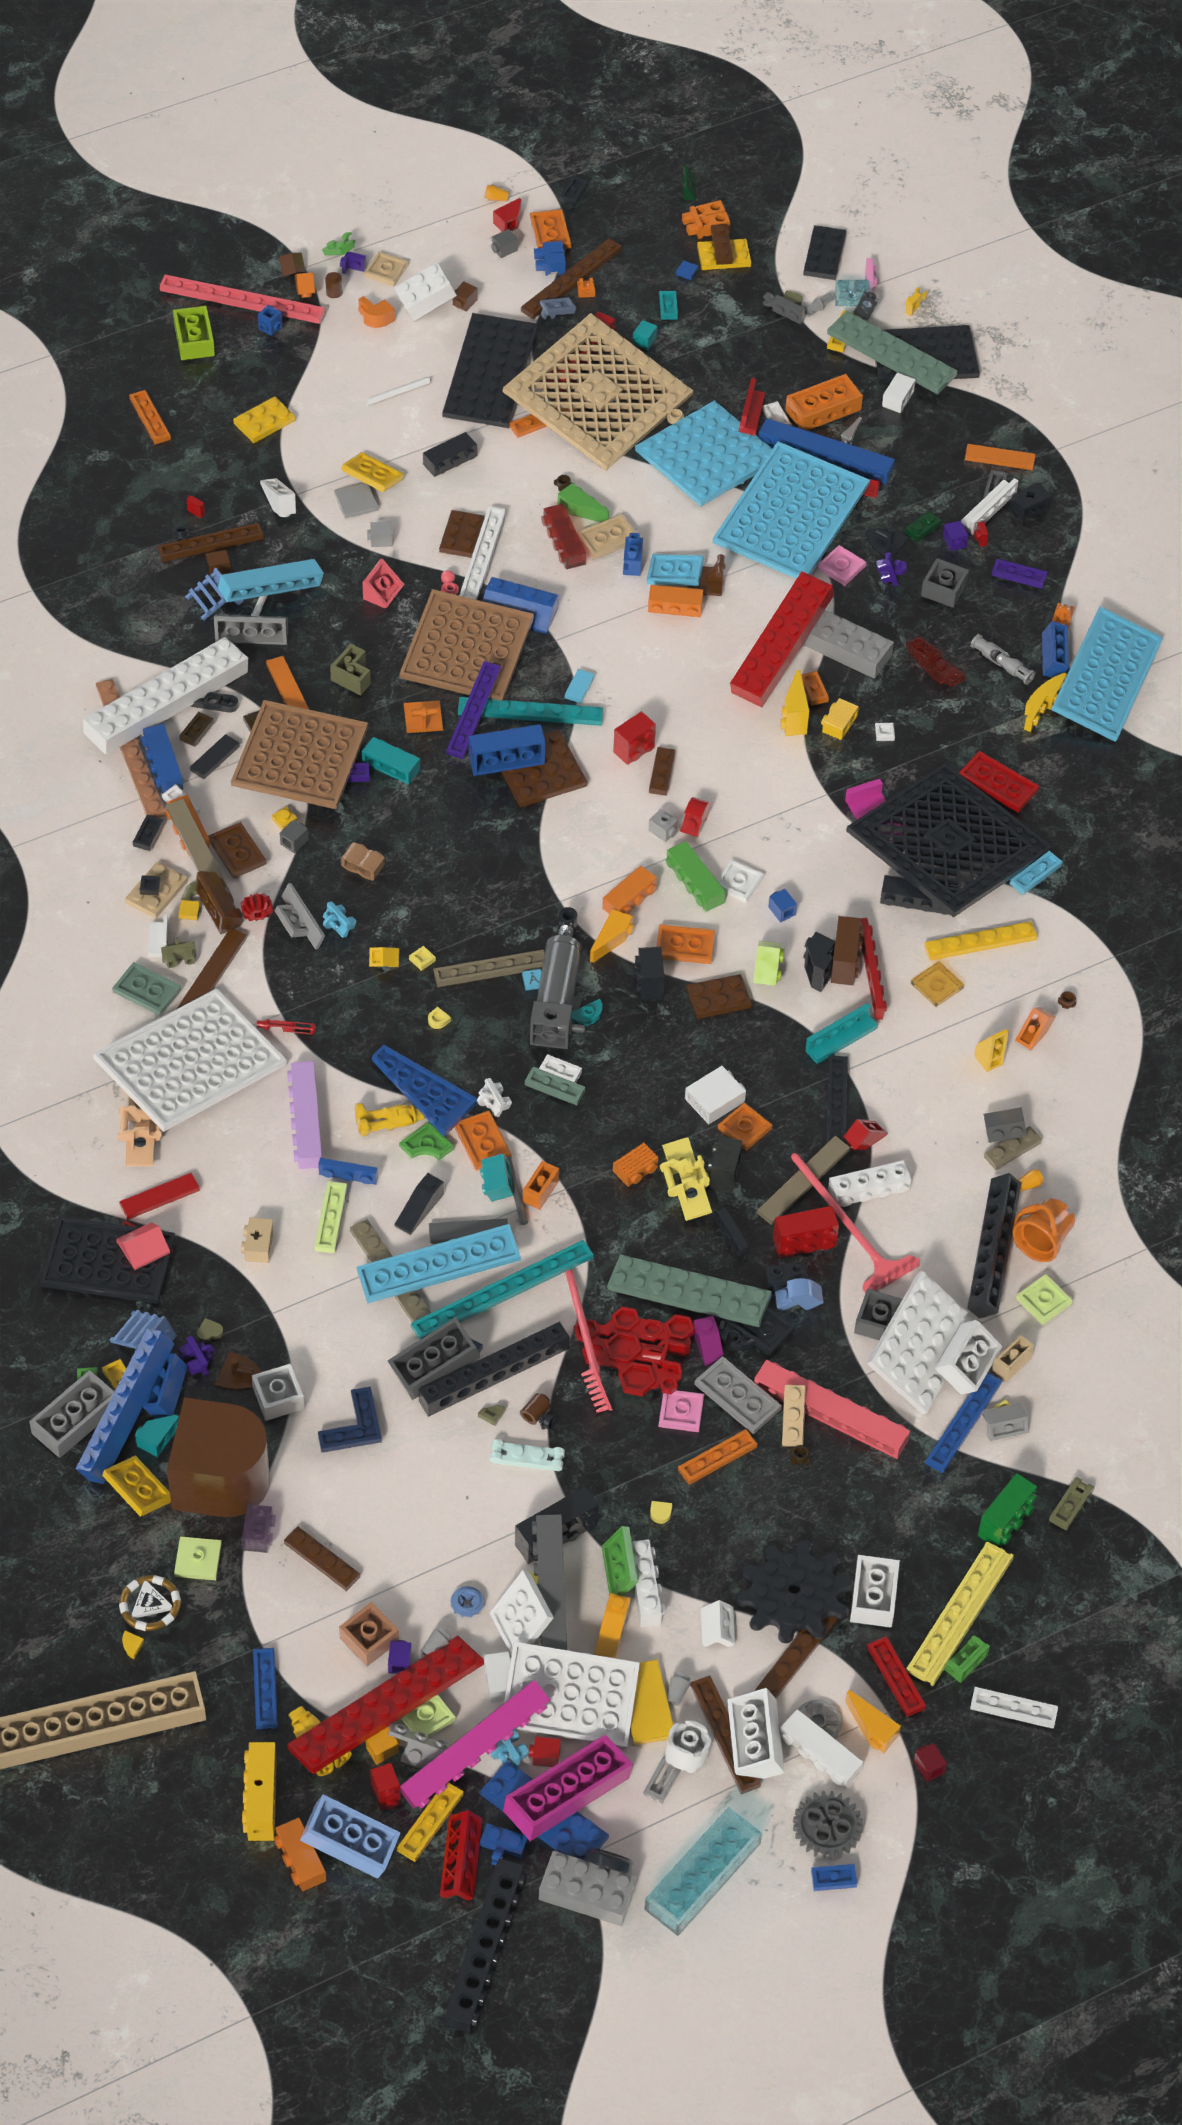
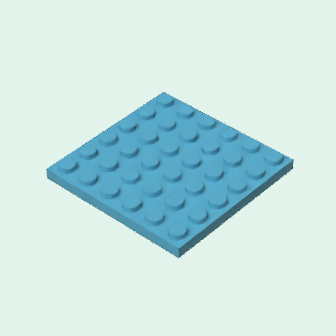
[635,401,772,507]

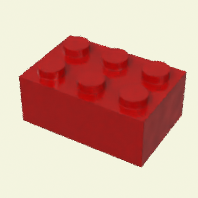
[773,1206,839,1258]

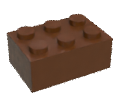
[831,916,864,986]

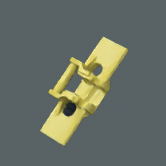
[660,1137,712,1221]

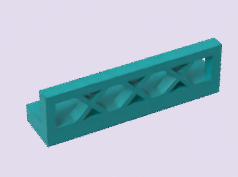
[806,1003,878,1064]

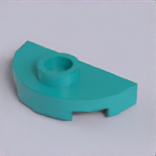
[571,999,602,1026]

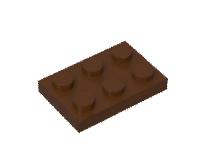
[439,510,485,558]
[208,822,267,879]
[686,974,752,1019]

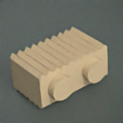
[992,1335,1034,1382]

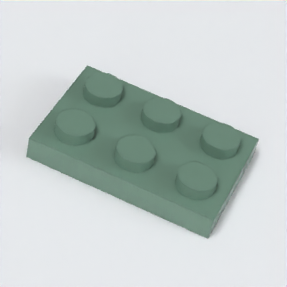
[112,962,181,1016]

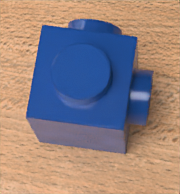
[258,305,282,336]

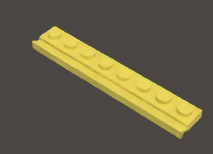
[907,1542,1014,1686]

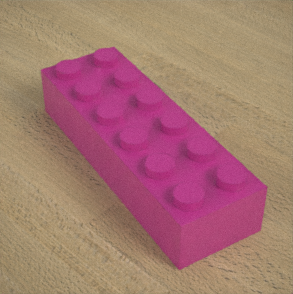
[503,1734,633,1841]

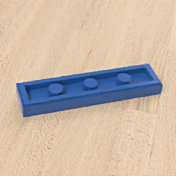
[253,1648,278,1729]

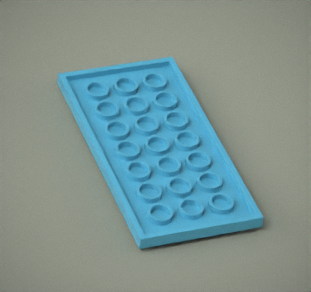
[1051,606,1163,742]

